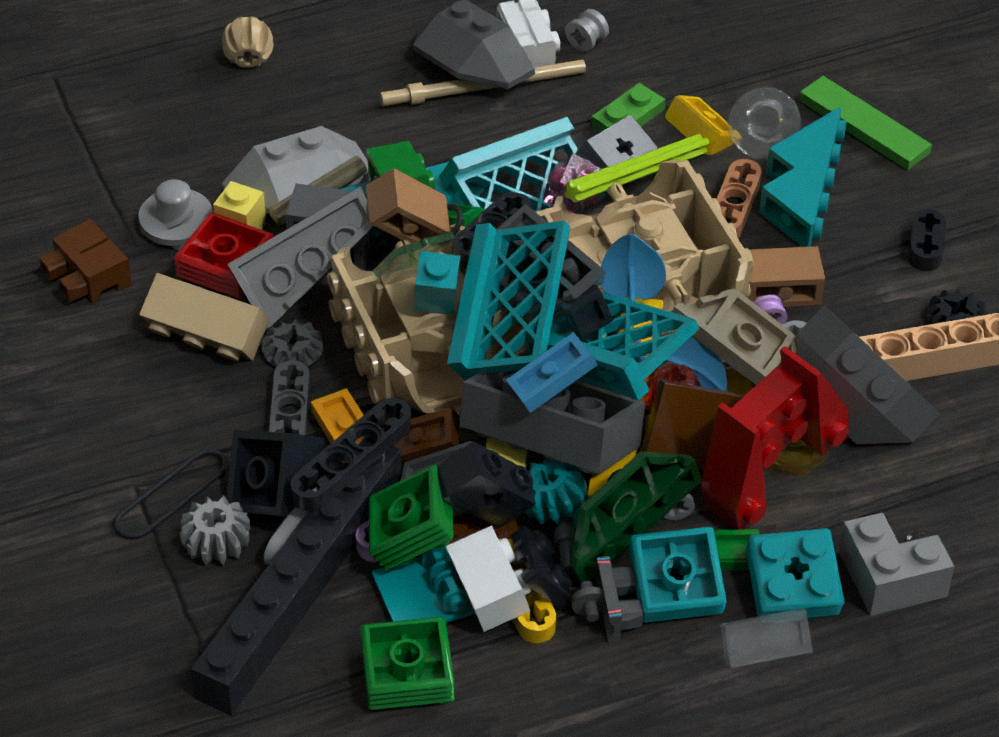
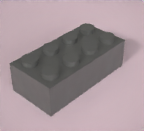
[460,370,645,474]

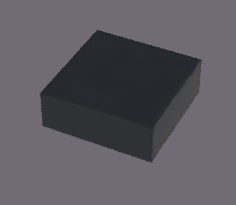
[560,284,614,341]

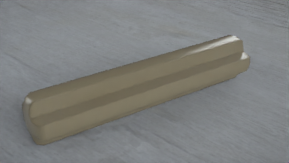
[269,156,367,225]

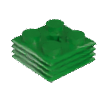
[369,465,454,571]
[360,617,455,710]

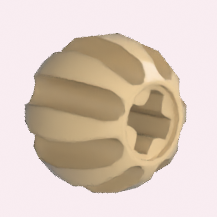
[222,16,274,68]

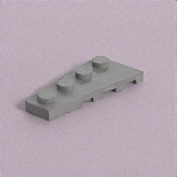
[228,187,374,330]

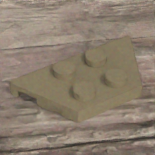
[671,288,797,385]

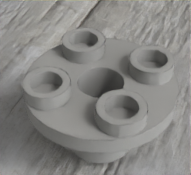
[139,179,213,250]

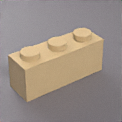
[139,273,270,362]

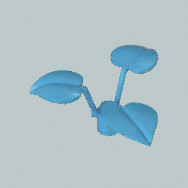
[578,234,727,391]

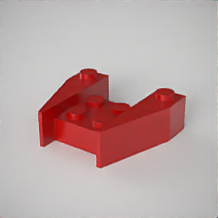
[701,346,849,530]

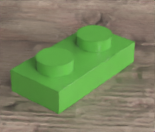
[591,83,666,132]

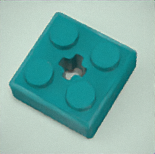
[629,527,727,622]
[746,528,844,622]

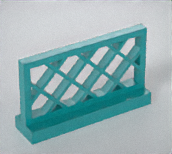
[439,117,606,217]
[447,220,570,380]
[524,292,700,401]

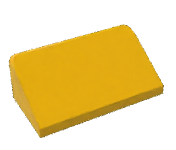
[665,95,742,156]

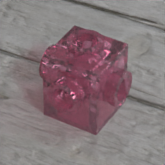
[544,153,602,214]

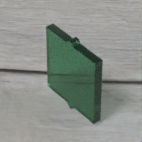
[373,231,455,278]

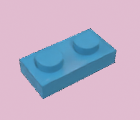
[506,332,598,413]

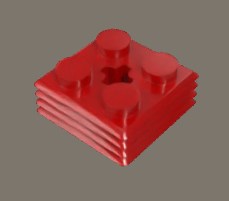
[174,212,274,298]

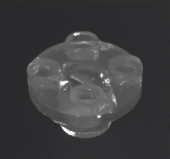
[728,87,801,159]

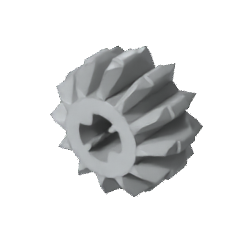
[180,496,250,566]

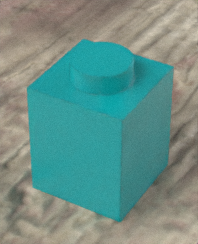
[414,251,460,315]

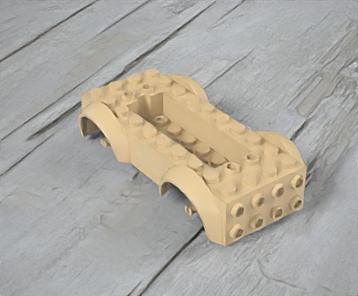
[327,160,754,420]

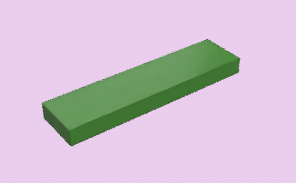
[799,76,932,170]

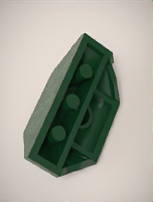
[570,451,702,586]

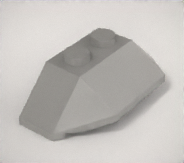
[222,126,368,213]

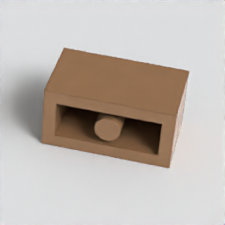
[366,168,451,250]
[747,246,825,307]

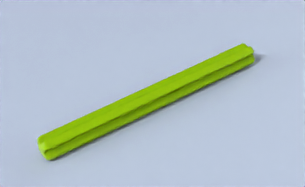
[564,134,710,203]

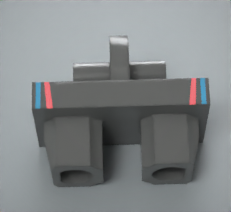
[571,556,643,643]

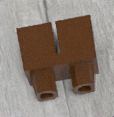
[39,219,132,304]

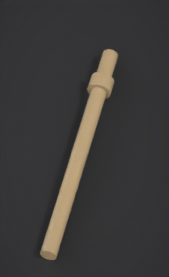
[380,59,586,106]

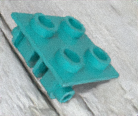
[371,547,475,623]

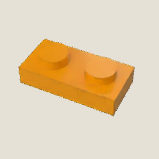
[311,388,364,464]

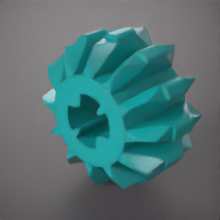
[524,458,587,525]

